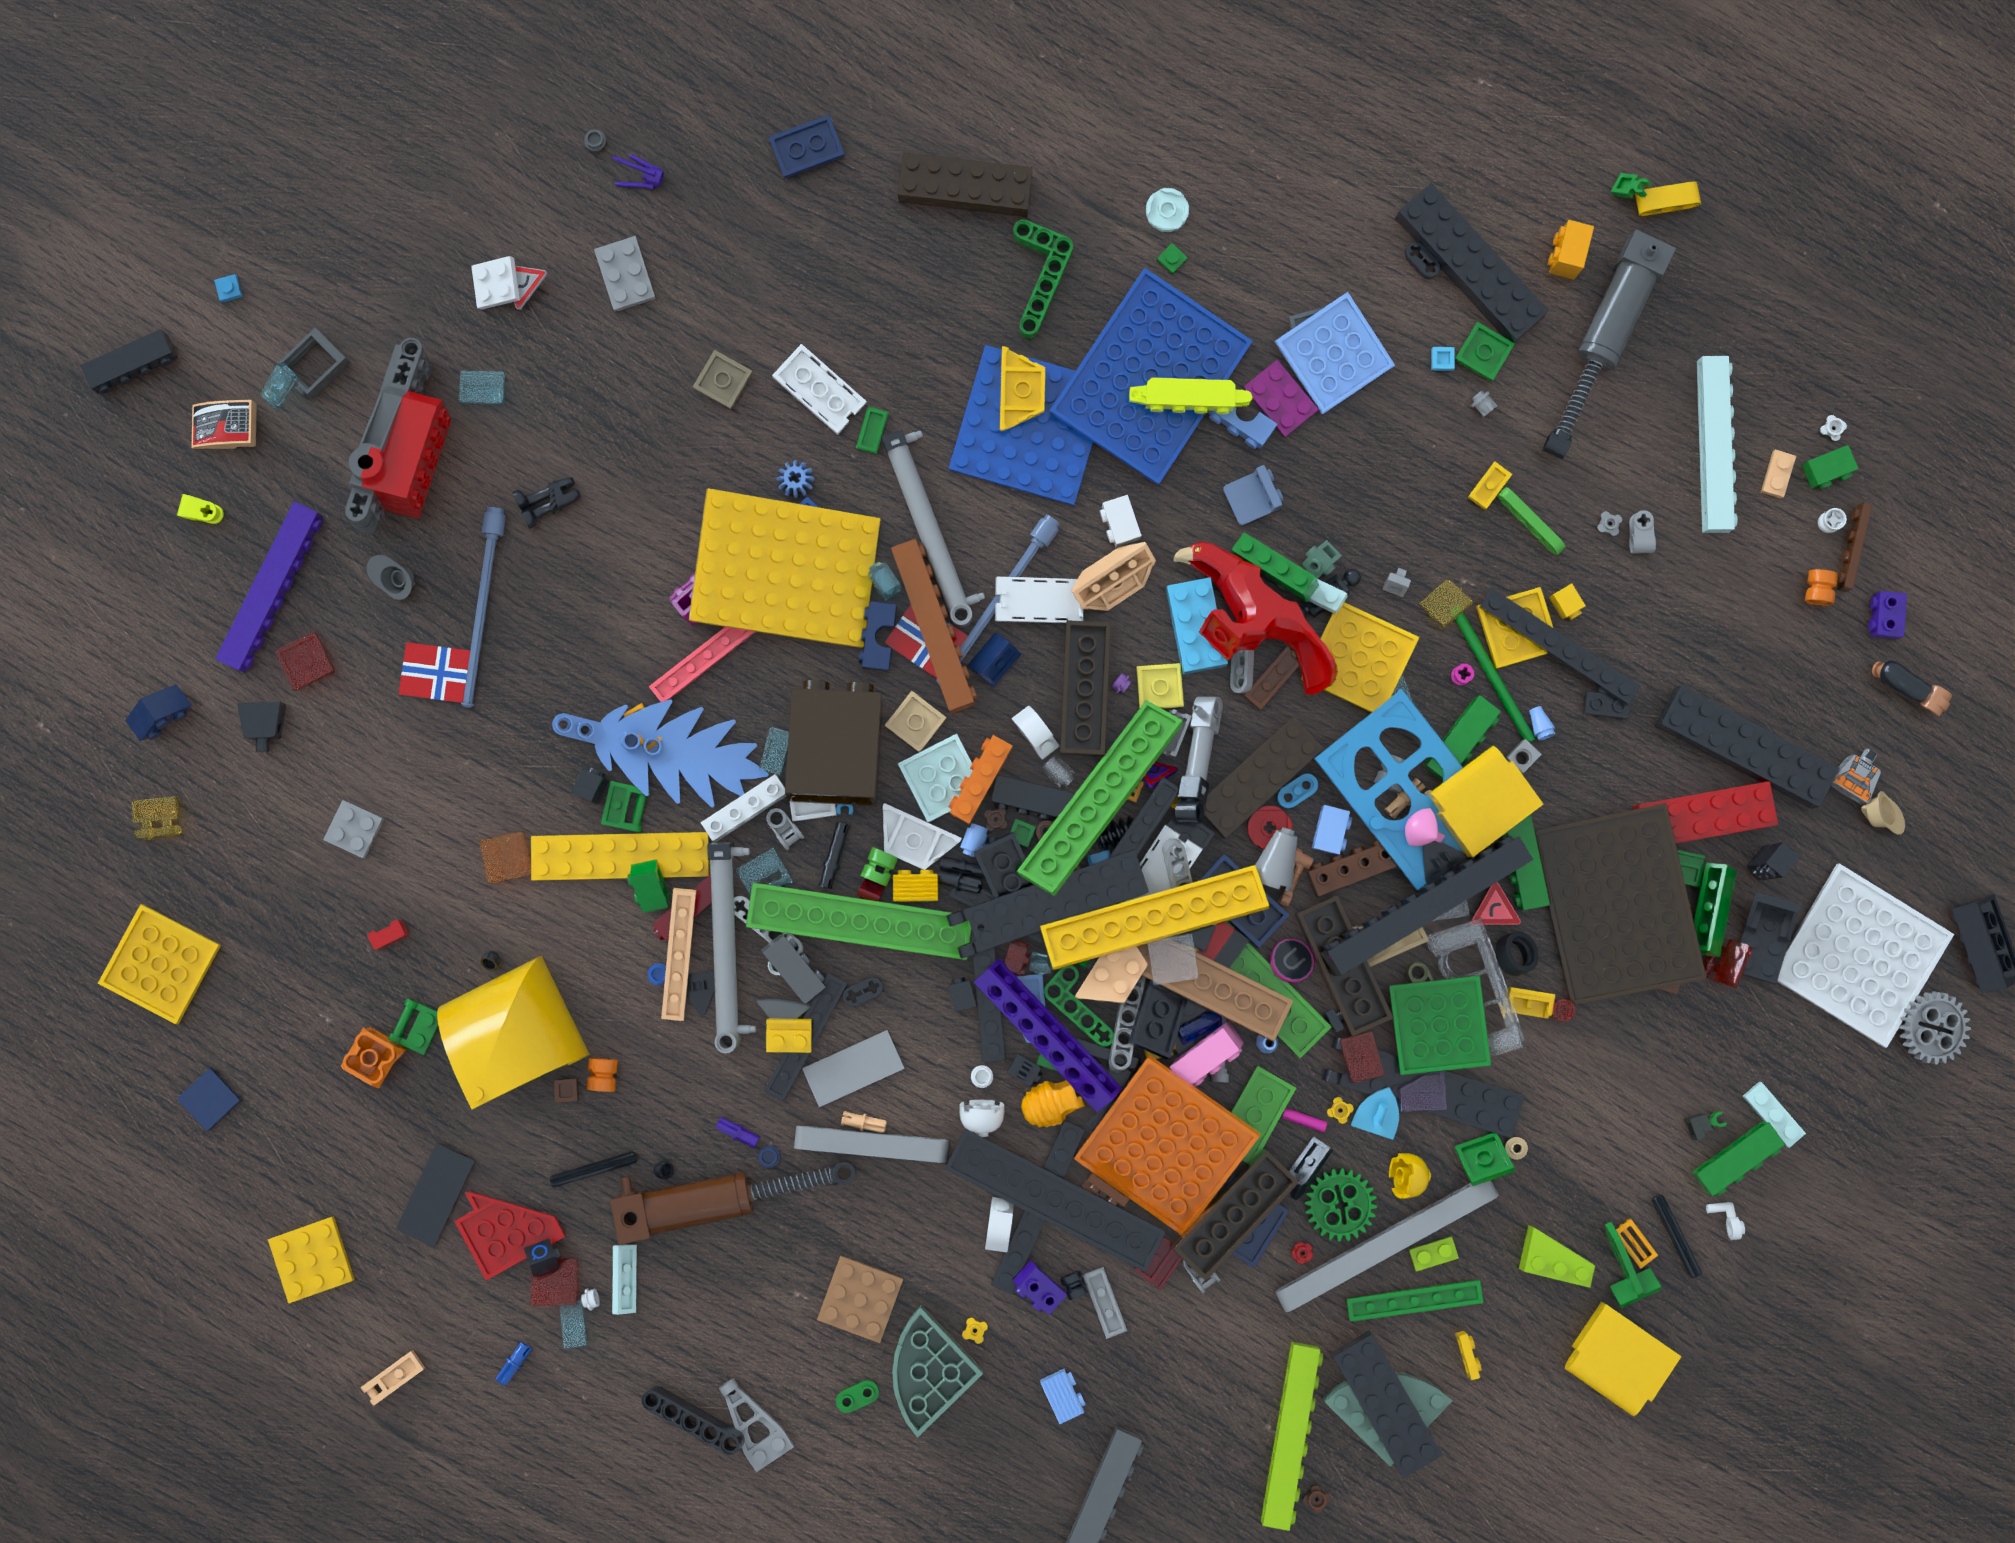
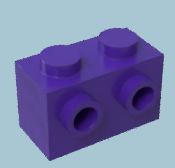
[1868,591,1907,640]
[1013,1260,1067,1315]

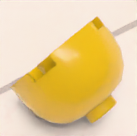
[1389,1153,1431,1199]

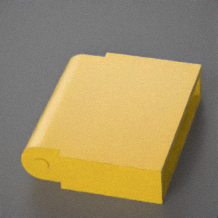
[1429,746,1543,857]
[1565,1302,1681,1416]

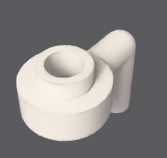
[1706,1202,1745,1240]

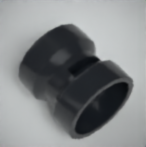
[1060,1270,1089,1300]

